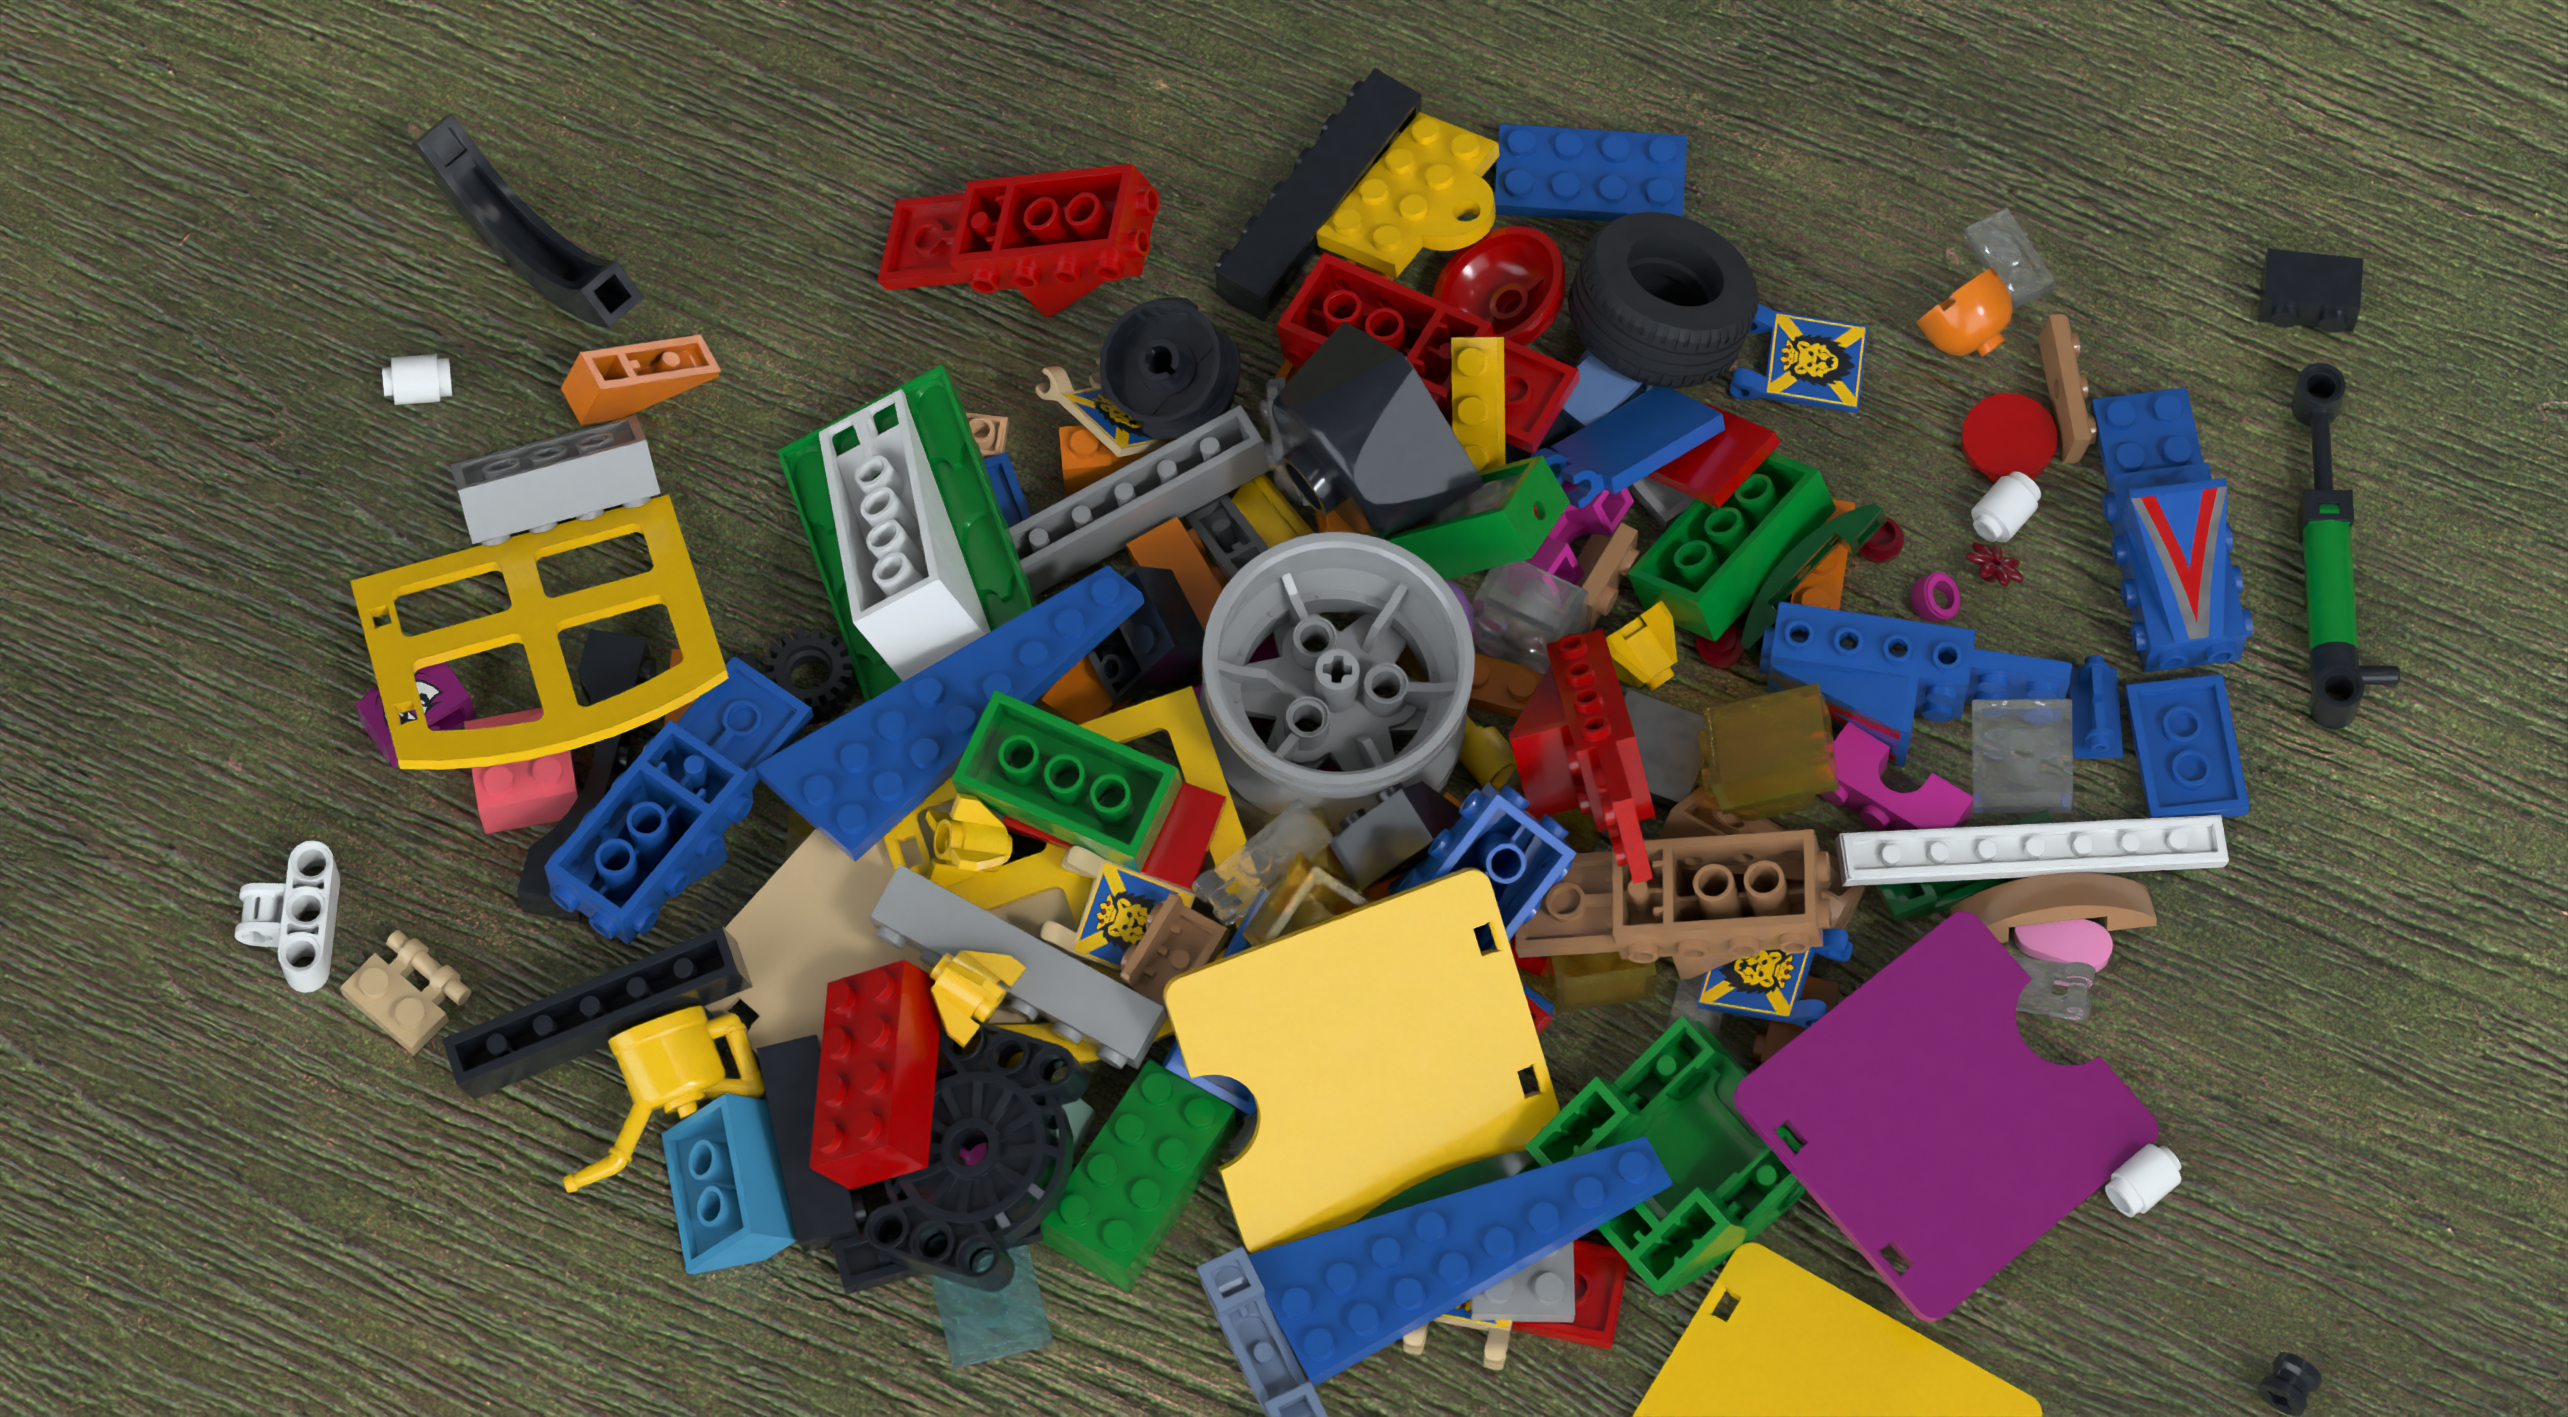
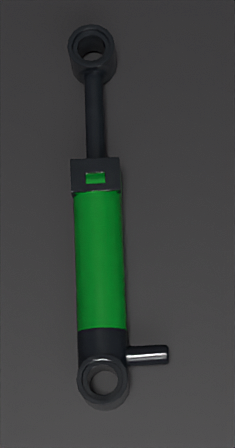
[2291,363,2400,729]

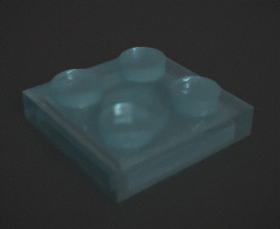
[929,1244,1053,1369]

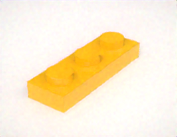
[1451,337,1505,472]

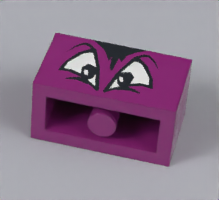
[355,662,476,768]

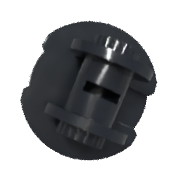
[1100,297,1241,440]

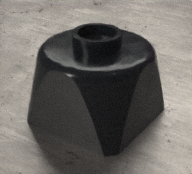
[1272,321,1483,539]

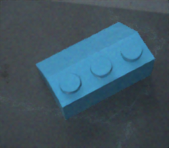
[661,1093,797,1274]

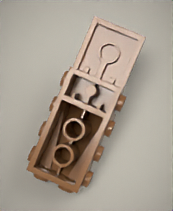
[1516,829,1831,980]

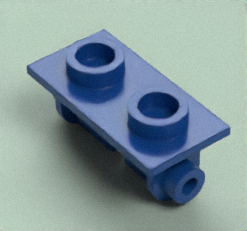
[2068,655,2123,759]

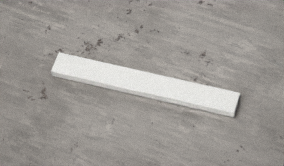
[1835,815,2229,886]

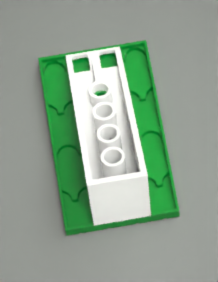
[777,364,1037,702]

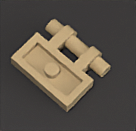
[340,930,471,1056]

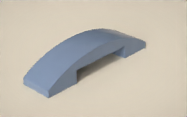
[1196,1246,1328,1417]

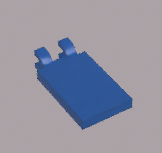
[1531,386,1725,509]

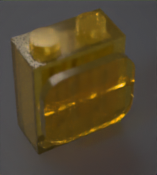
[1698,683,1839,821]

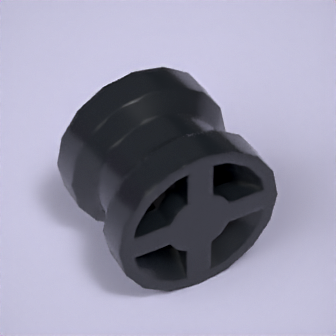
[2257,1352,2323,1416]

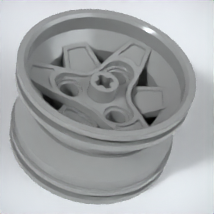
[1200,532,1475,842]

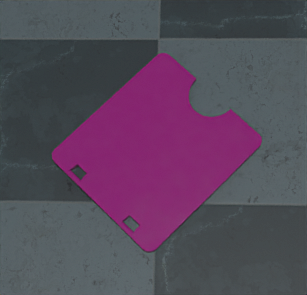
[1733,911,2159,1323]

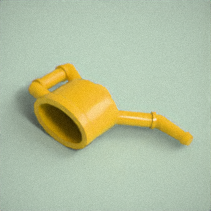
[562,1006,766,1193]

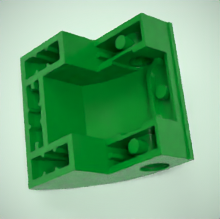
[1525,1016,1807,1296]

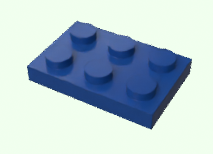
[2124,674,2250,818]

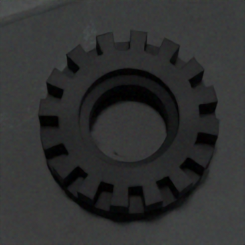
[764,628,855,724]

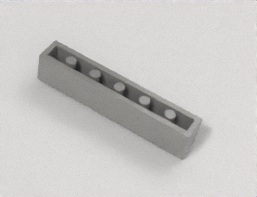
[1009,405,1271,596]
[869,865,1167,1070]

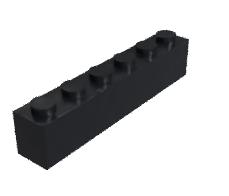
[1214,68,1422,322]
[442,926,753,1099]

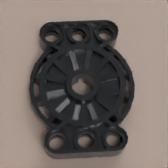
[864,1019,1089,1293]

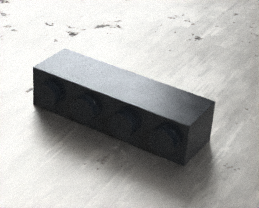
[757,1034,869,1252]

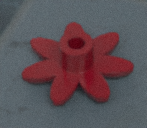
[1965,542,2024,587]

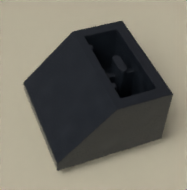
[1087,566,1205,704]

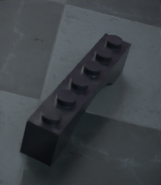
[517,629,657,922]

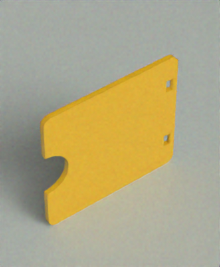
[1163,867,1560,1254]
[1632,1243,2042,1417]

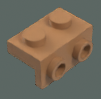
[1549,522,1641,632]
[1119,892,1230,1014]

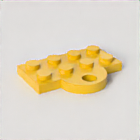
[1316,112,1500,278]

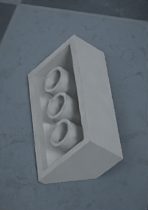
[450,415,661,546]

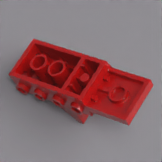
[877,163,1159,317]
[1276,252,1580,454]
[1509,629,1656,884]

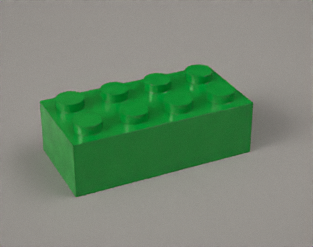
[1627,451,1836,642]
[951,690,1182,873]
[1040,1059,1236,1292]

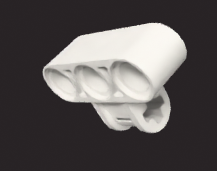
[234,840,340,993]

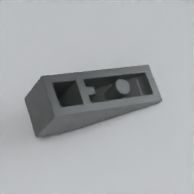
[1183,494,1269,583]

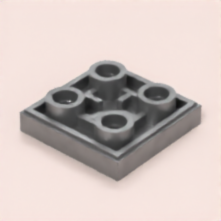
[1624,689,1720,808]

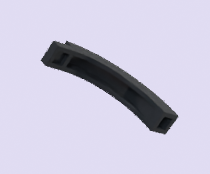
[411,114,644,328]

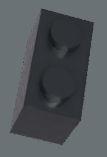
[2258,249,2363,333]

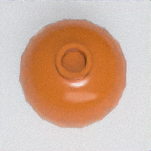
[1916,267,2013,357]

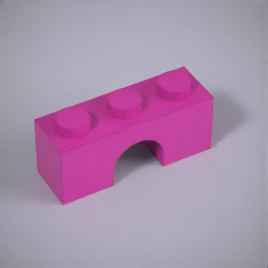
[1497,480,1634,610]
[1813,722,1974,831]

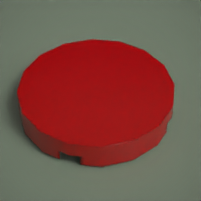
[1961,393,2058,483]

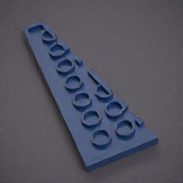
[755,565,1145,862]
[1248,1136,1673,1387]

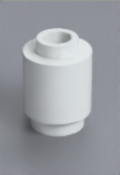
[382,354,452,405]
[1971,471,2041,543]
[2105,1144,2181,1217]

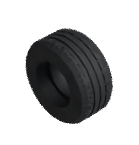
[1567,212,1759,388]

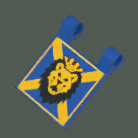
[1729,303,1868,414]
[1696,928,1853,1029]

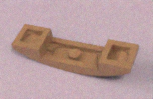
[1950,873,2157,943]

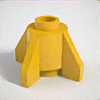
[1606,601,1678,691]
[925,793,1012,887]
[929,950,1026,1047]

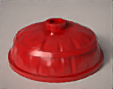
[1432,226,1566,346]

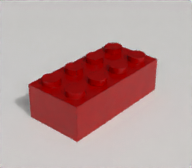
[810,959,941,1190]

